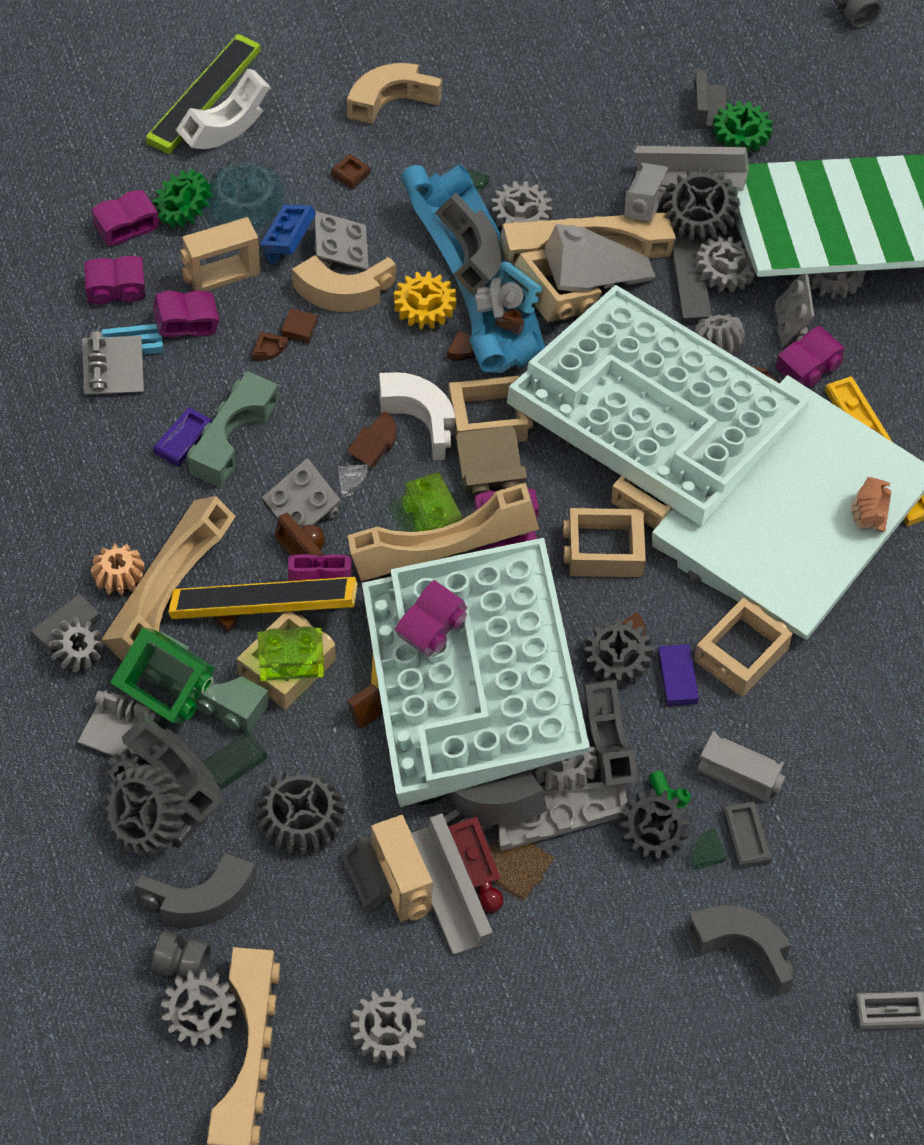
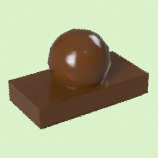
[274,512,325,557]

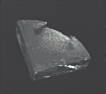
[338,464,368,497]

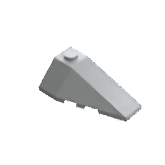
[544,224,655,292]

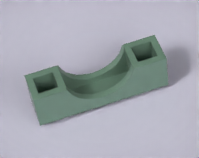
[187,371,279,488]
[142,632,269,734]

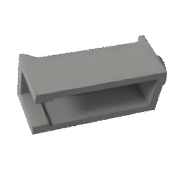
[624,163,668,222]
[697,731,786,803]

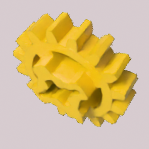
[394,272,456,329]

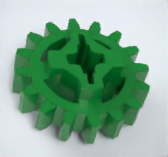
[712,100,773,154]
[153,169,213,228]

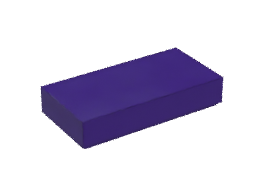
[153,407,213,467]
[658,644,699,706]

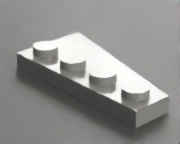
[498,782,628,852]

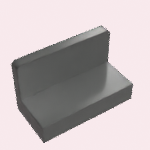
[693,69,727,129]

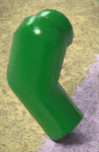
[648,771,691,809]

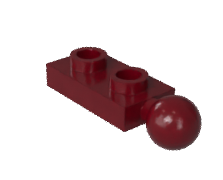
[448,816,504,914]

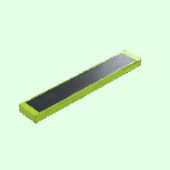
[146,34,261,154]

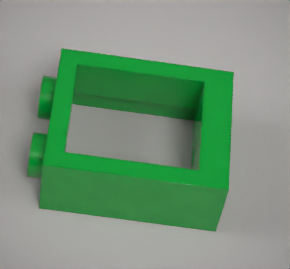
[110,627,215,723]

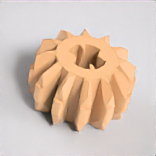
[91,543,145,597]

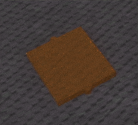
[489,838,554,901]

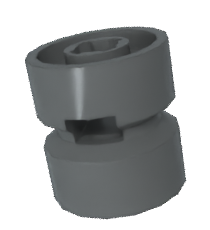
[833,0,882,28]
[151,930,211,980]

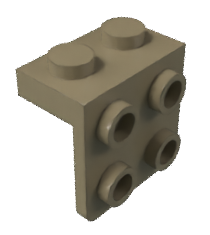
[456,426,527,495]

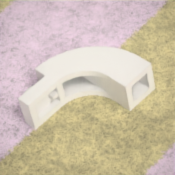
[176,69,270,149]
[379,372,455,461]

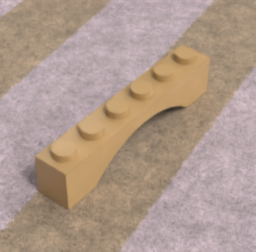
[499,212,676,266]
[348,483,539,582]
[101,496,236,661]
[207,947,280,1145]

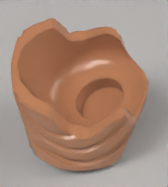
[851,477,891,531]

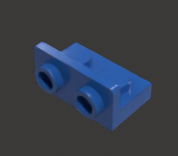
[260,204,316,264]

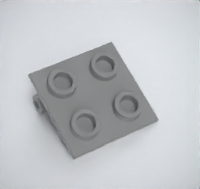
[313,211,369,270]
[775,274,814,349]
[82,331,144,395]
[262,458,341,527]
[77,689,162,756]

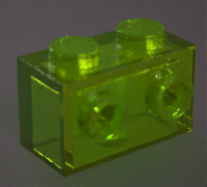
[402,471,463,532]
[257,626,324,681]

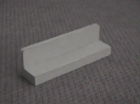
[635,146,749,191]
[411,814,493,956]

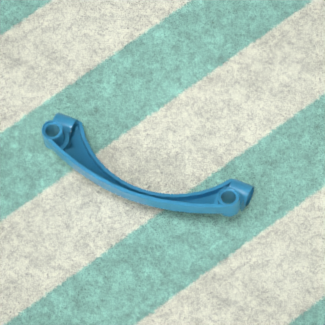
[401,164,545,373]

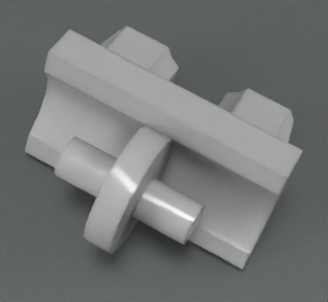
[475,277,523,318]

